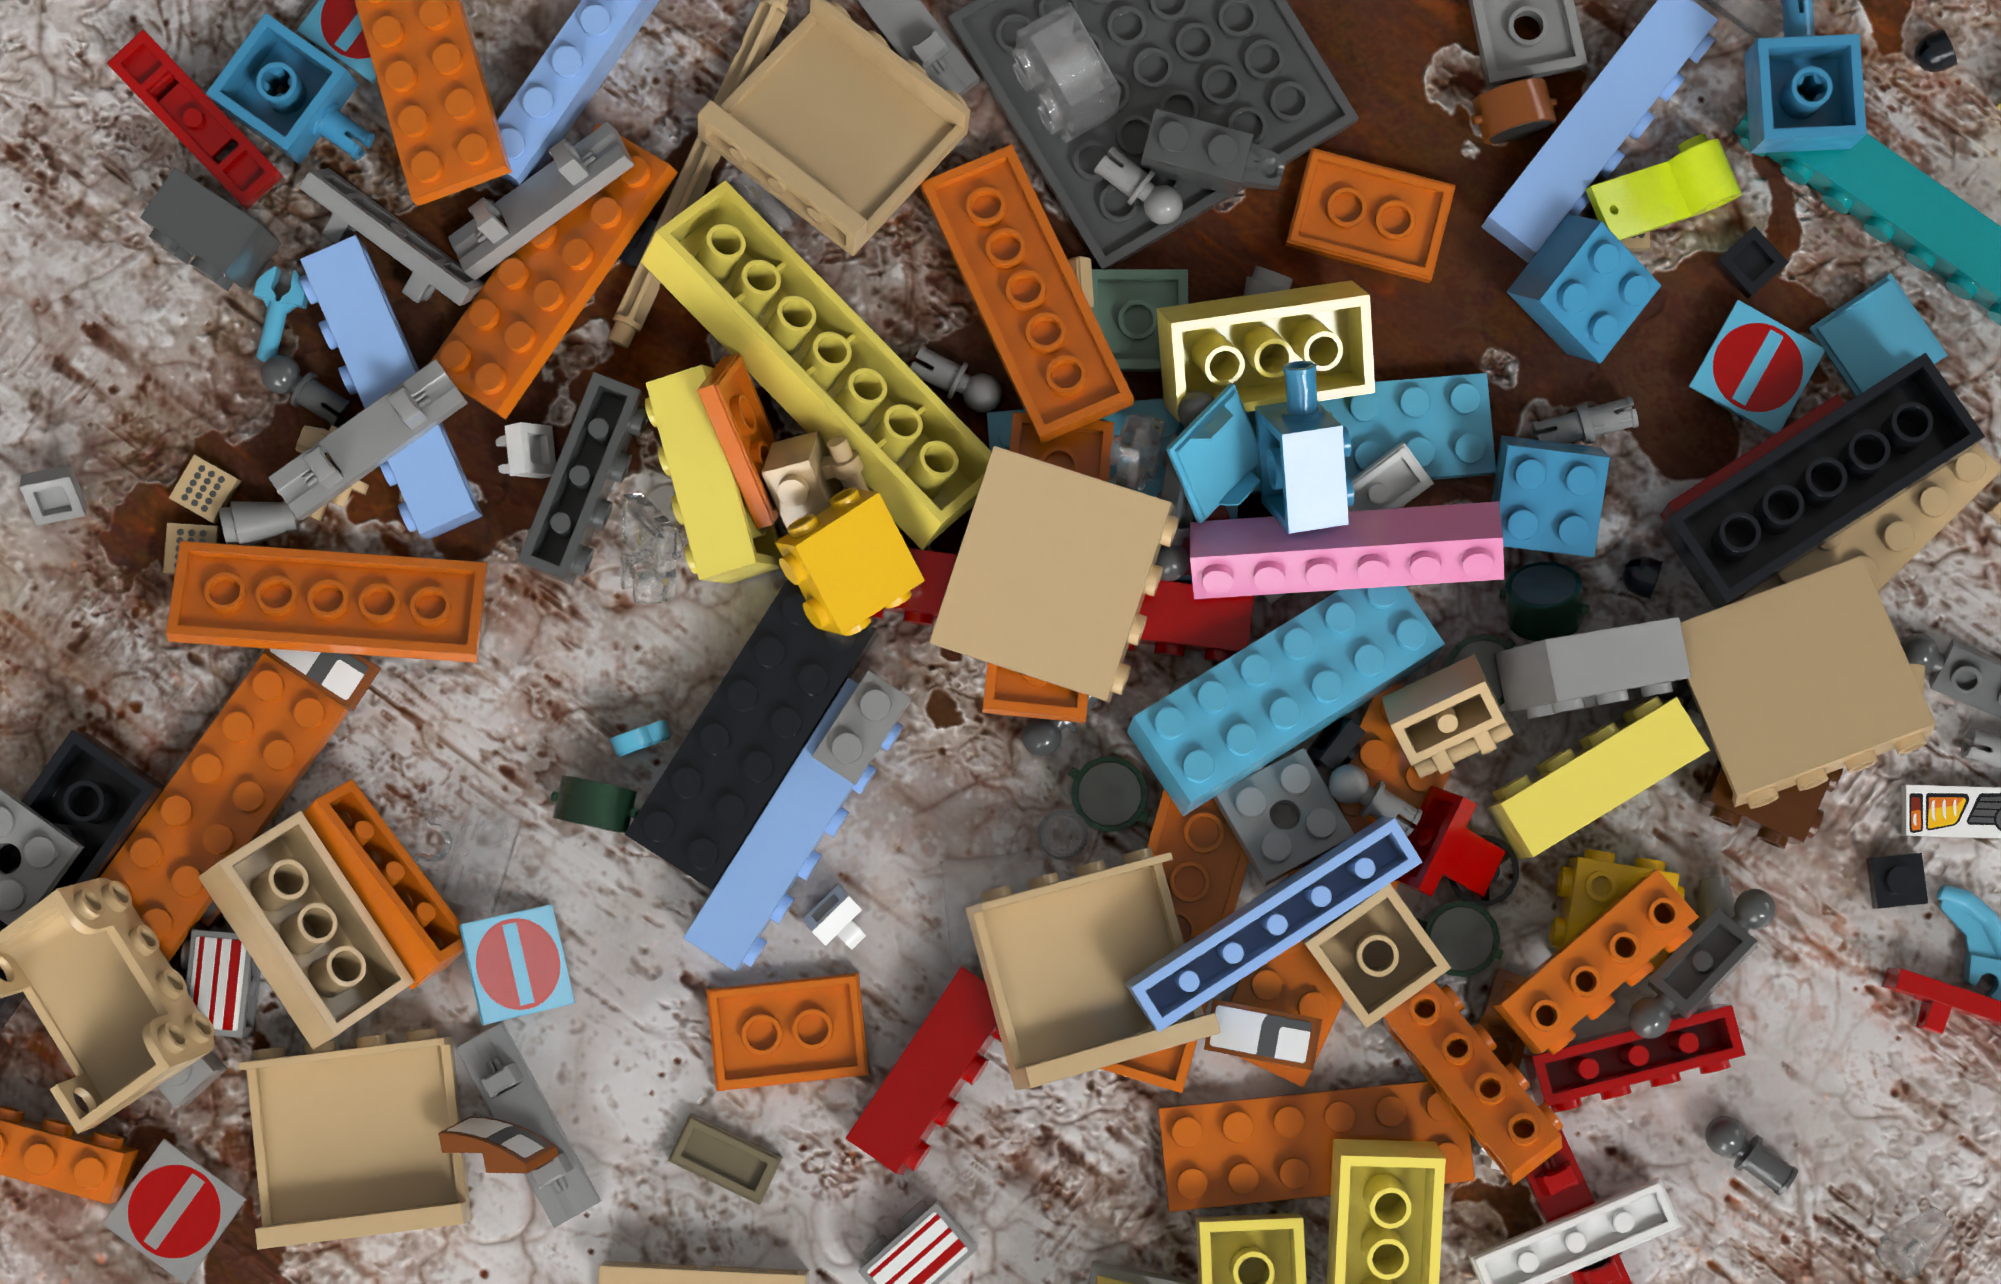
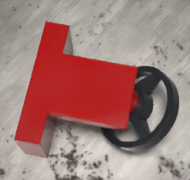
[1394,785,1519,906]

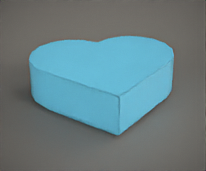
[610,719,672,757]

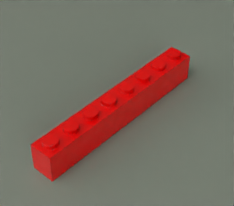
[869,548,1255,663]

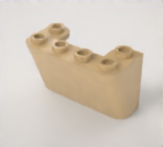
[0,878,215,1134]

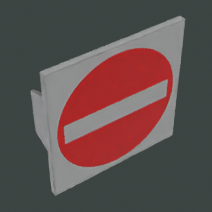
[102,1139,247,1284]

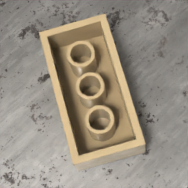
[198,810,415,1049]

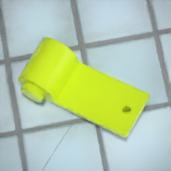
[1585,134,1742,241]

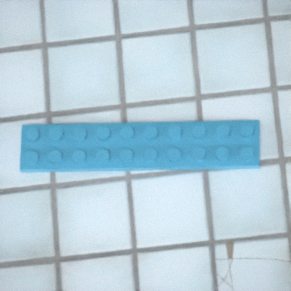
[987,373,1496,494]

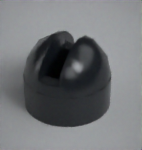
[1914,28,1957,72]
[1622,556,1663,599]

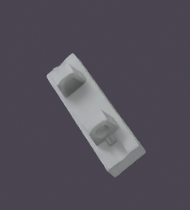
[854,0,980,96]
[448,122,634,281]
[299,168,485,306]
[268,359,468,521]
[456,1022,601,1228]

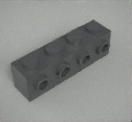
[518,372,649,586]

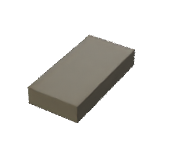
[667,1113,783,1205]

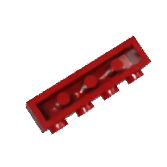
[845,966,1002,1175]
[1523,1004,1746,1113]

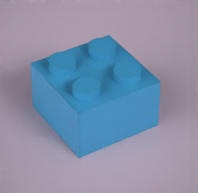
[1507,214,1662,364]
[1491,435,1610,557]

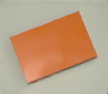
[1285,148,1456,284]
[697,353,780,529]
[706,973,869,1091]

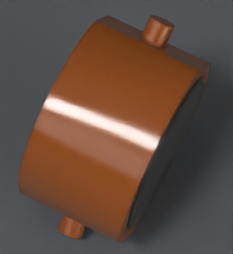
[1471,78,1558,144]

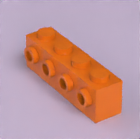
[303,779,465,990]
[1493,869,1699,1055]
[1382,981,1563,1185]
[0,1105,140,1204]

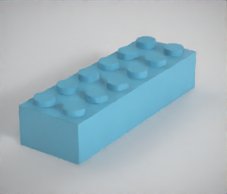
[1127,586,1445,816]

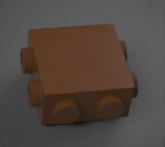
[1698,758,1843,849]

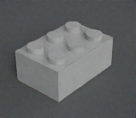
[1495,617,1691,719]

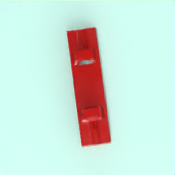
[107,29,284,210]
[1882,968,2001,1034]
[1525,1129,1632,1284]

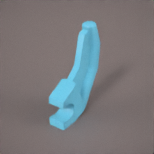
[1937,885,2001,1001]

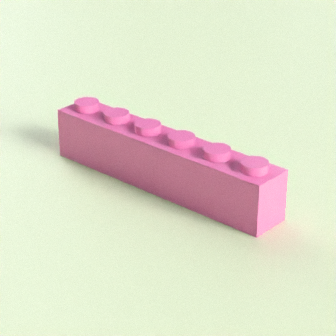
[1190,501,1504,599]

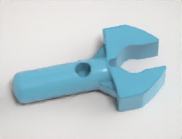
[253,266,308,362]

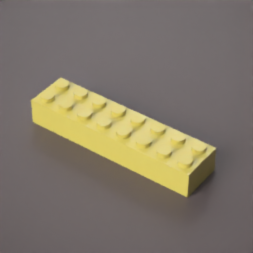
[641,180,992,550]

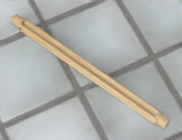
[608,0,789,349]

